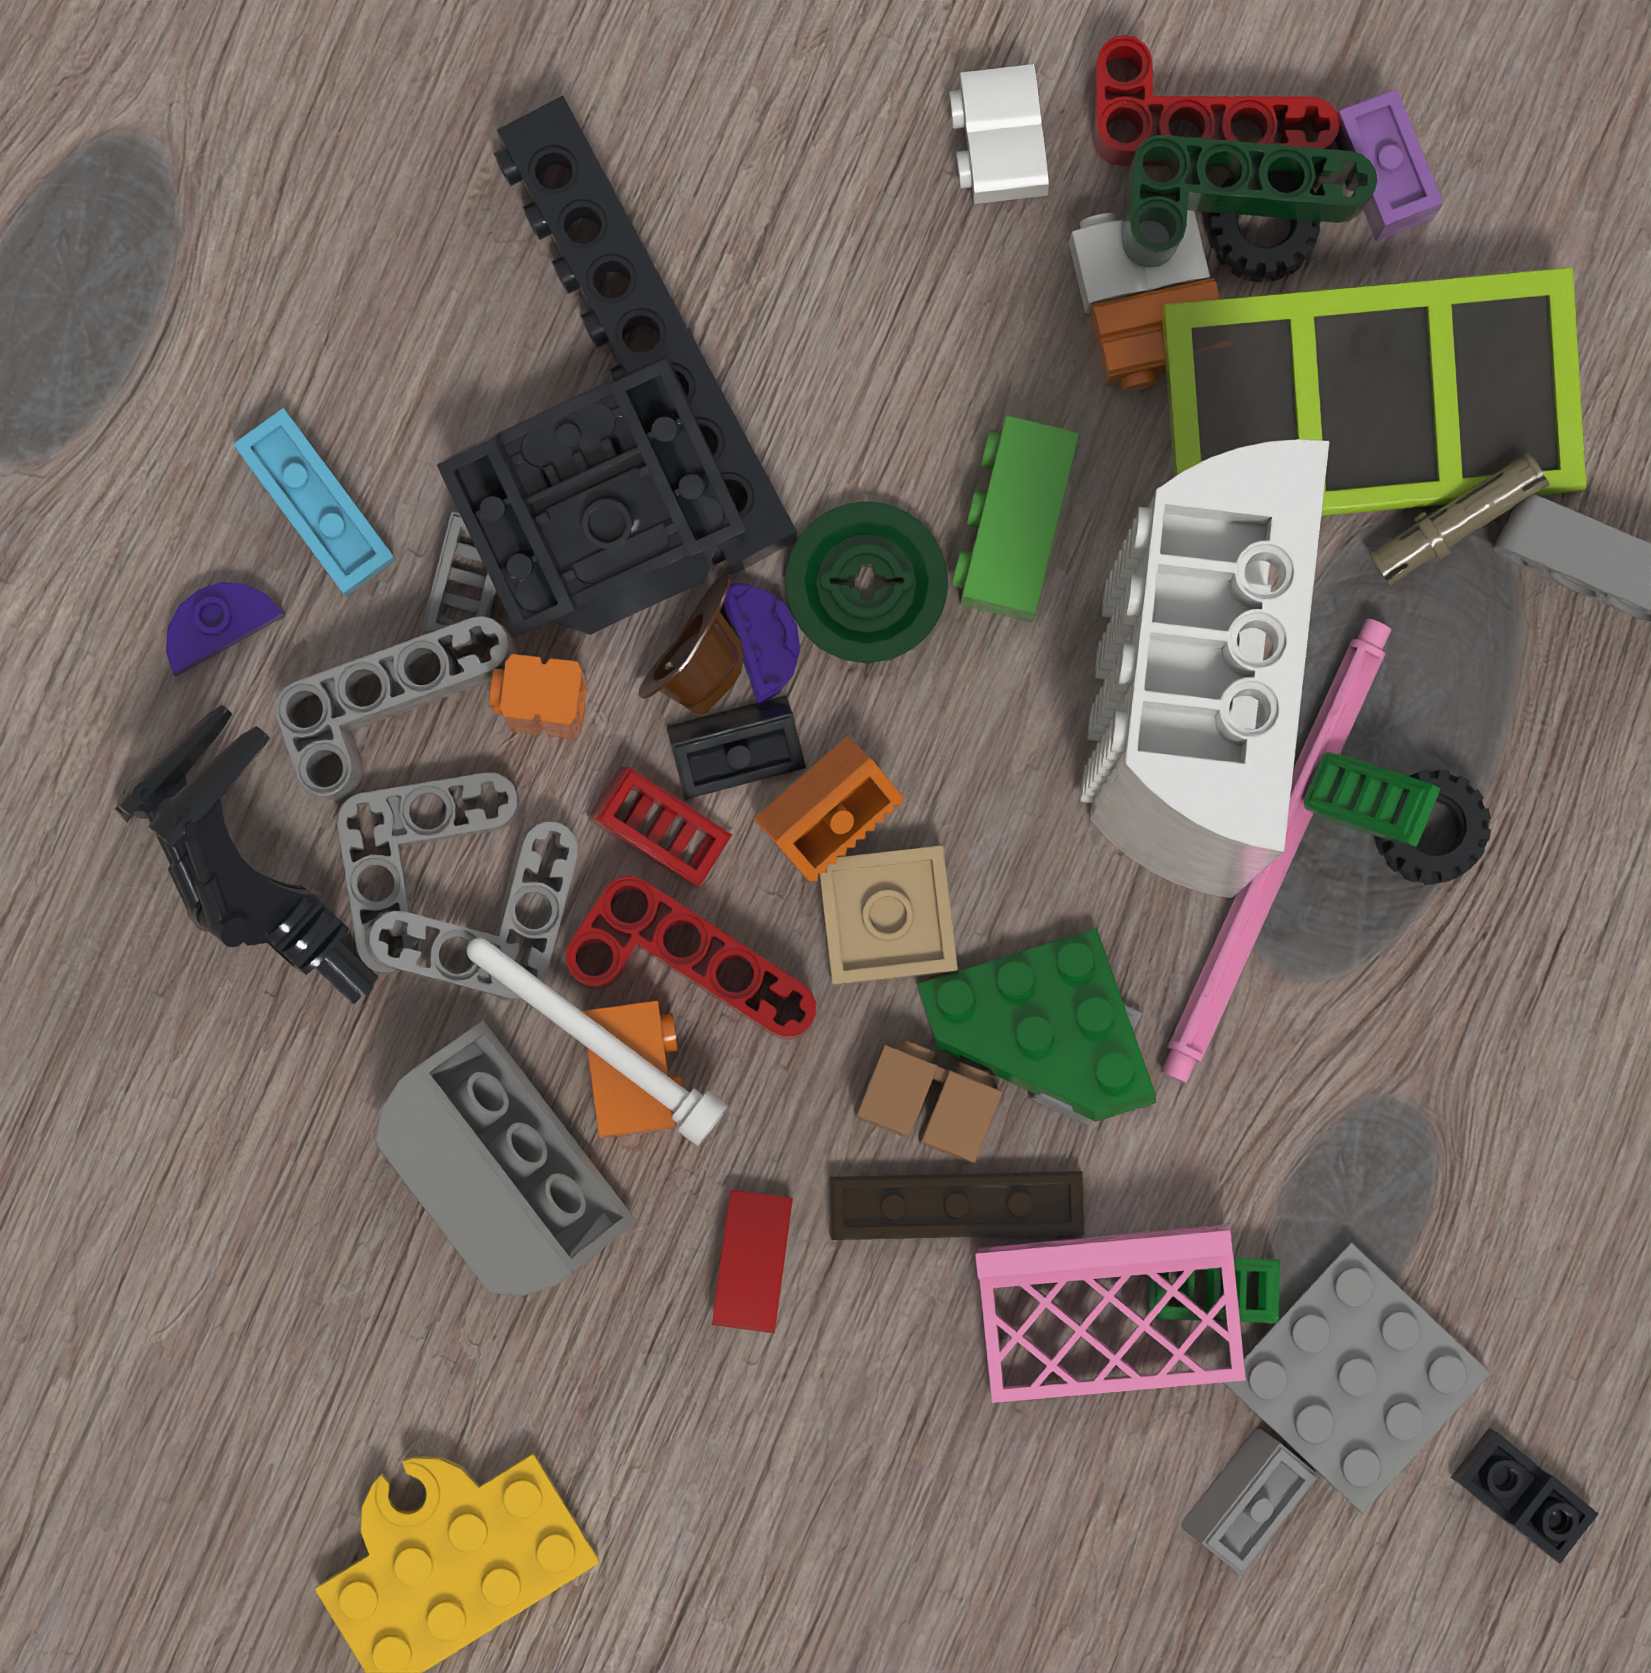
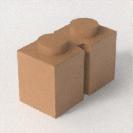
[856,1039,1003,1164]

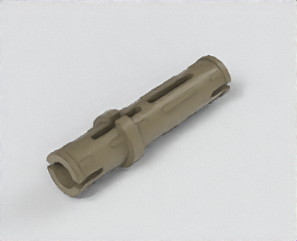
[1369,451,1550,586]

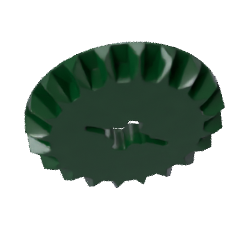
[786,502,948,664]

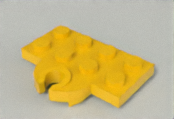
[315,1452,600,1673]

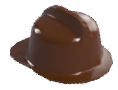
[638,573,744,715]

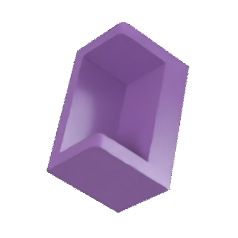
[1335,89,1443,242]

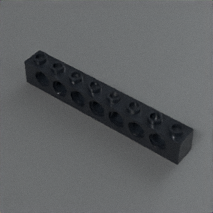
[493,96,797,576]

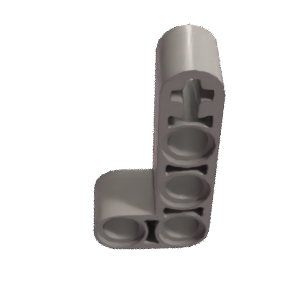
[1493,494,1651,624]
[275,616,518,801]

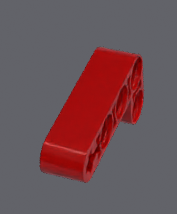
[1093,35,1340,166]
[566,876,816,1040]

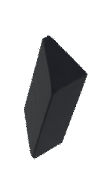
[667,696,806,800]

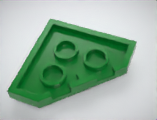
[917,928,1157,1122]

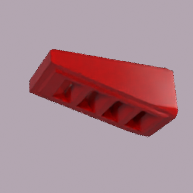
[588,767,732,888]

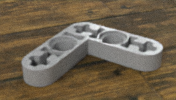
[337,772,519,975]
[365,821,578,999]

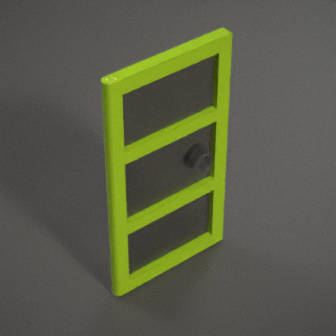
[1161,267,1587,516]

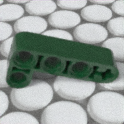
[1122,135,1378,268]

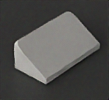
[1181,1429,1319,1576]

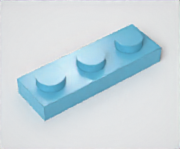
[233,408,396,597]

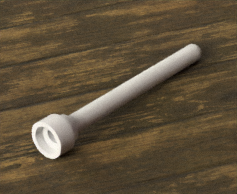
[467,938,728,1146]

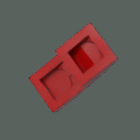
[712,1190,793,1334]

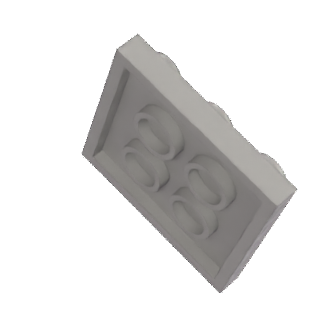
[1222,1243,1491,1513]

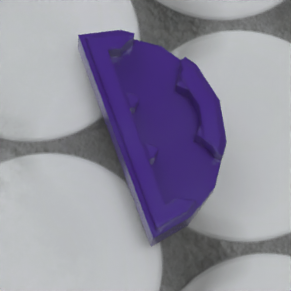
[166,582,285,677]
[723,582,800,706]

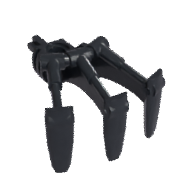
[115,705,379,1004]

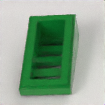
[1303,752,1440,847]
[1148,1258,1280,1323]

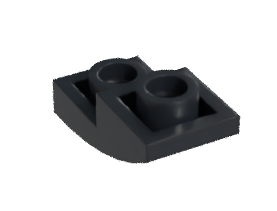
[1450,1428,1599,1564]

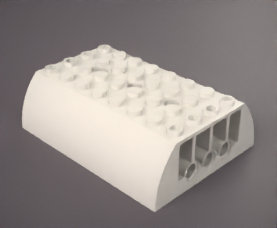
[1080,439,1329,898]

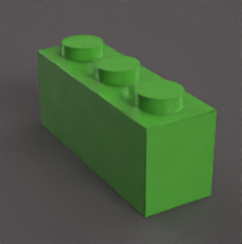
[952,415,1079,622]

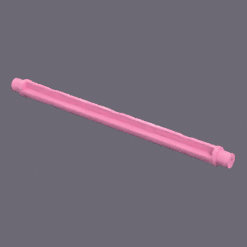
[1161,618,1392,1084]

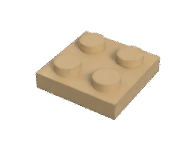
[819,845,958,986]

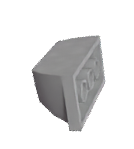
[375,1020,636,1296]

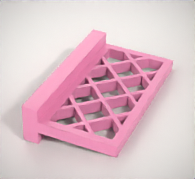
[975,1224,1246,1403]

